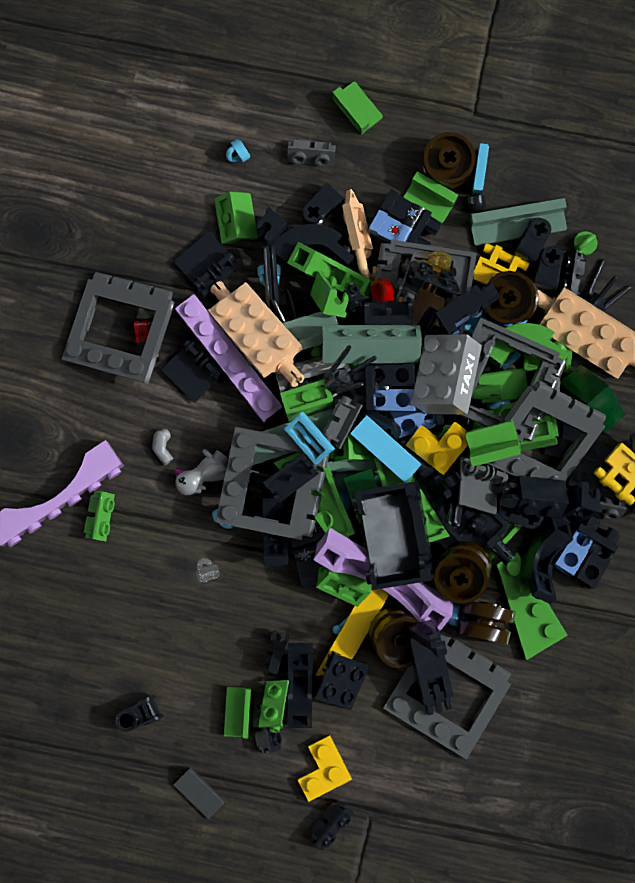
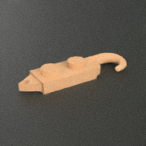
[342,189,377,281]

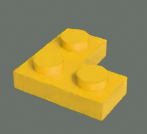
[406,422,468,475]
[298,735,352,802]

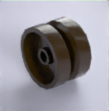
[422,132,475,191]
[487,271,539,325]
[434,541,492,604]
[456,601,516,645]
[368,606,420,669]

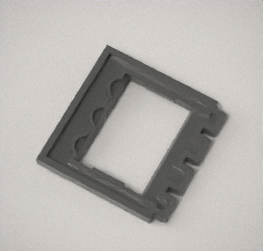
[371,240,477,342]
[62,272,175,384]
[458,317,567,442]
[487,381,606,482]
[216,427,329,540]
[383,630,512,760]

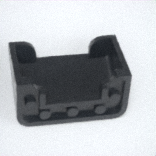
[352,480,435,590]

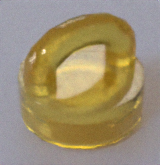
[427,251,452,273]

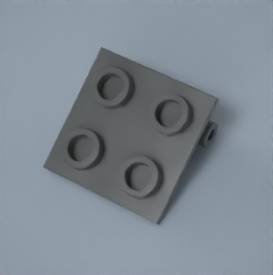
[458,457,508,515]

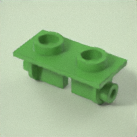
[84,491,115,542]
[259,680,289,733]

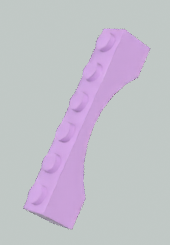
[175,294,283,424]
[0,440,124,548]
[314,528,453,631]

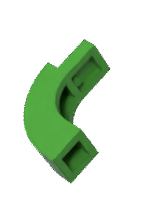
[287,242,373,297]
[488,323,569,369]

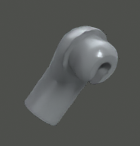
[152,429,174,466]

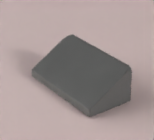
[174,767,225,819]

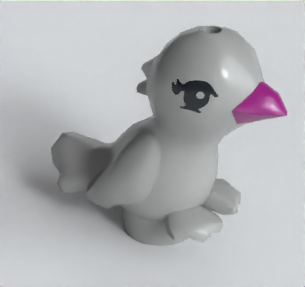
[175,449,228,495]

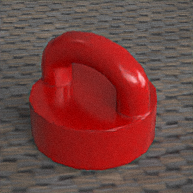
[371,278,396,302]

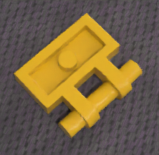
[472,243,529,299]
[594,443,635,506]

